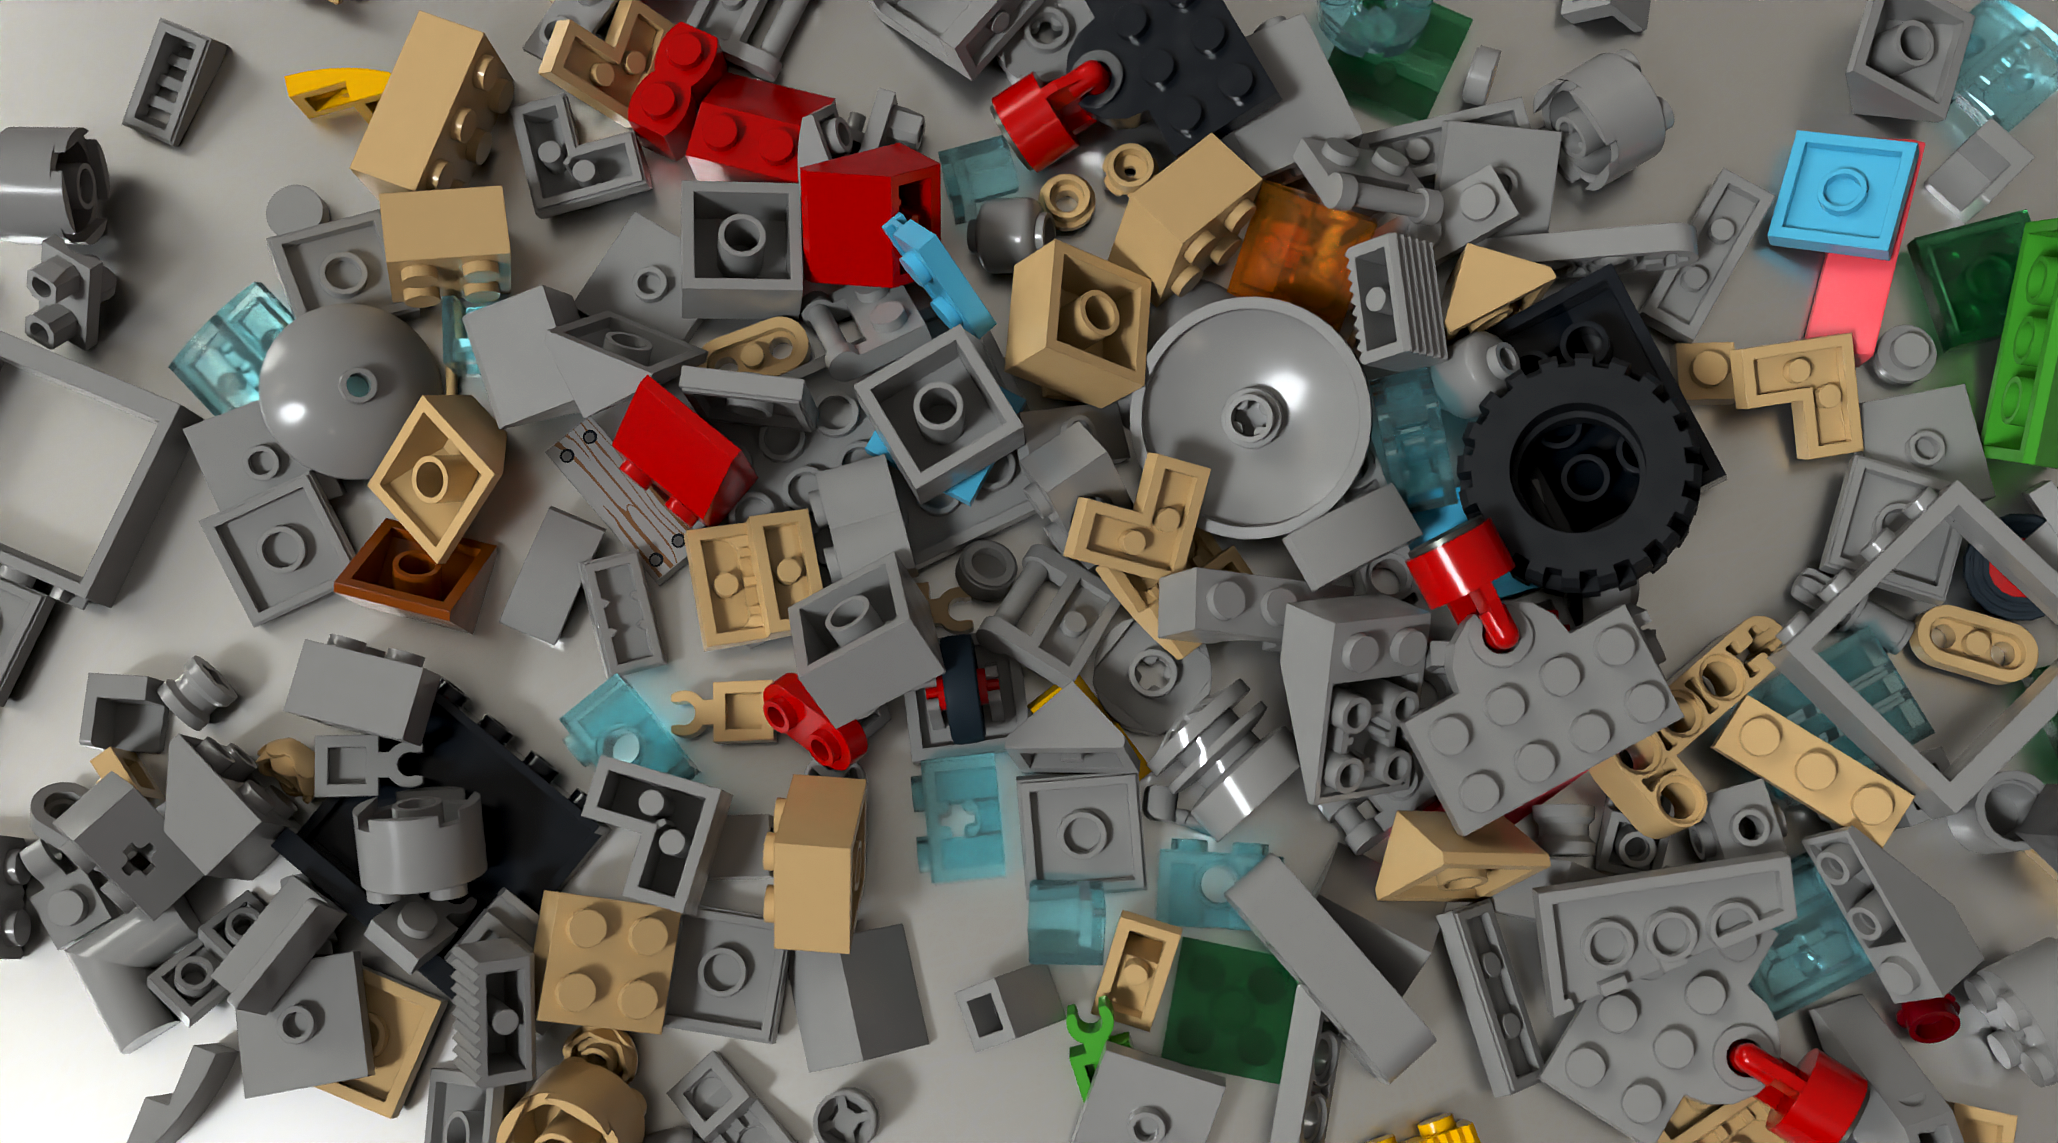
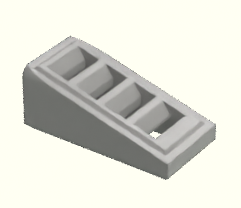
[122,18,228,147]

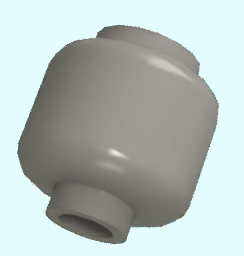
[967,197,1056,274]
[1428,331,1520,419]

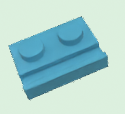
[881,212,997,339]

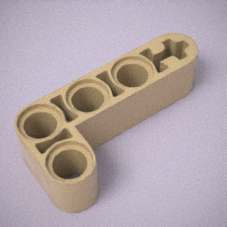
[1589,616,1783,839]

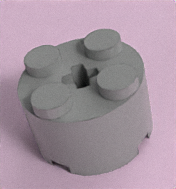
[1533,49,1674,191]
[0,127,110,245]
[352,786,488,904]
[1964,937,2058,1088]

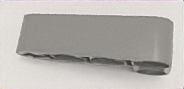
[1224,852,1437,1084]

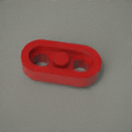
[763,673,868,771]

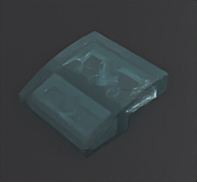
[1950,0,2058,132]
[168,282,294,416]
[1749,852,1875,1021]

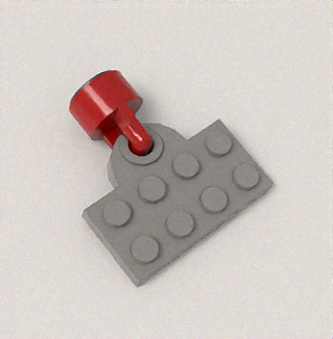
[1399,515,1684,837]
[1537,865,1870,1143]

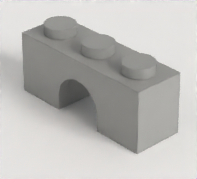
[1158,567,1354,652]

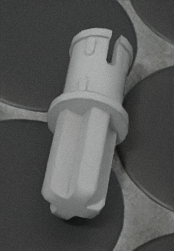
[1790,567,1915,655]

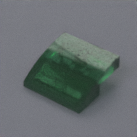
[1328,0,1473,121]

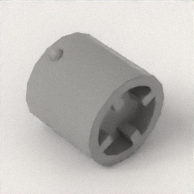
[1946,770,2045,855]

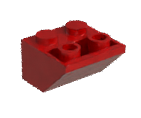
[800,142,941,288]

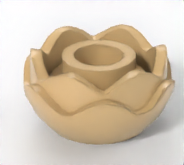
[256,737,315,804]
[562,1026,638,1085]

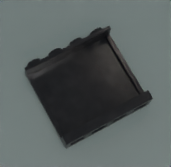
[271,676,612,999]

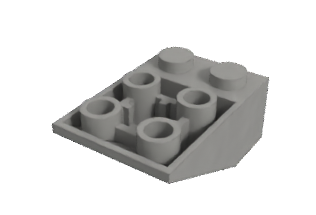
[1280,593,1432,805]

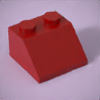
[685,72,836,206]
[611,374,759,528]

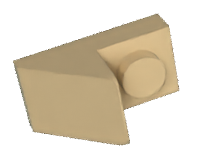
[1091,910,1183,1032]

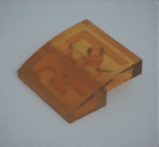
[1227,179,1378,333]

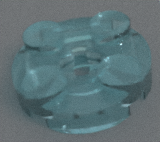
[1317,0,1434,58]

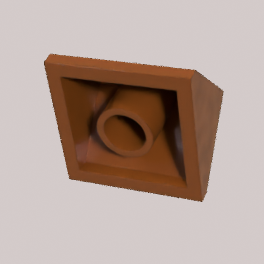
[334,518,497,634]

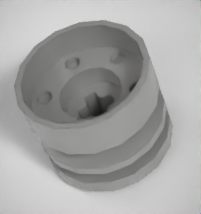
[1146,678,1300,843]

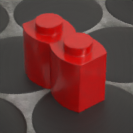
[628,21,728,162]

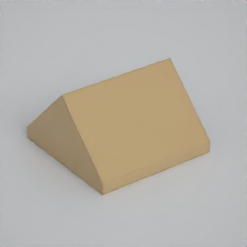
[1441,243,1557,345]
[1375,810,1551,902]

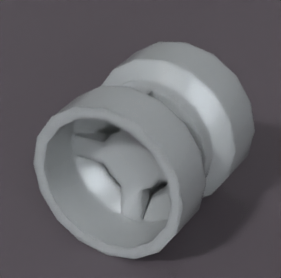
[813,1087,880,1143]

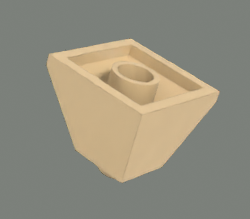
[367,395,507,564]

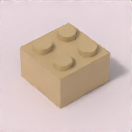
[1107,132,1263,308]
[379,185,511,308]
[1004,239,1152,409]
[763,774,867,954]
[533,890,681,1035]

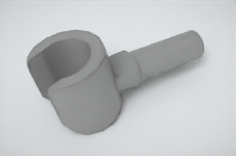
[1143,785,1212,837]

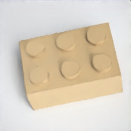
[350,10,514,201]

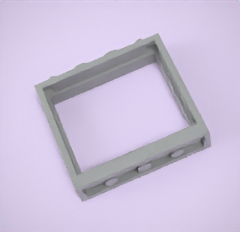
[0,331,204,610]
[1767,480,2058,820]

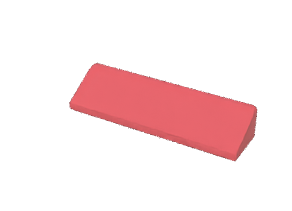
[1804,138,1925,368]

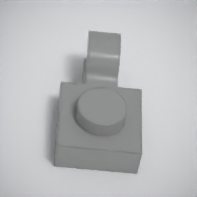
[19,839,120,950]

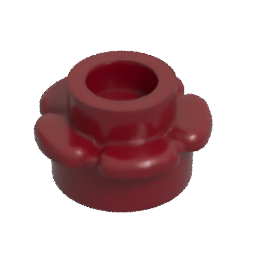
[1896,992,1961,1044]

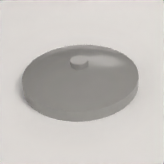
[1130,296,1373,539]

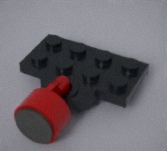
[990,0,1282,173]

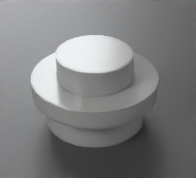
[1875,325,1937,384]

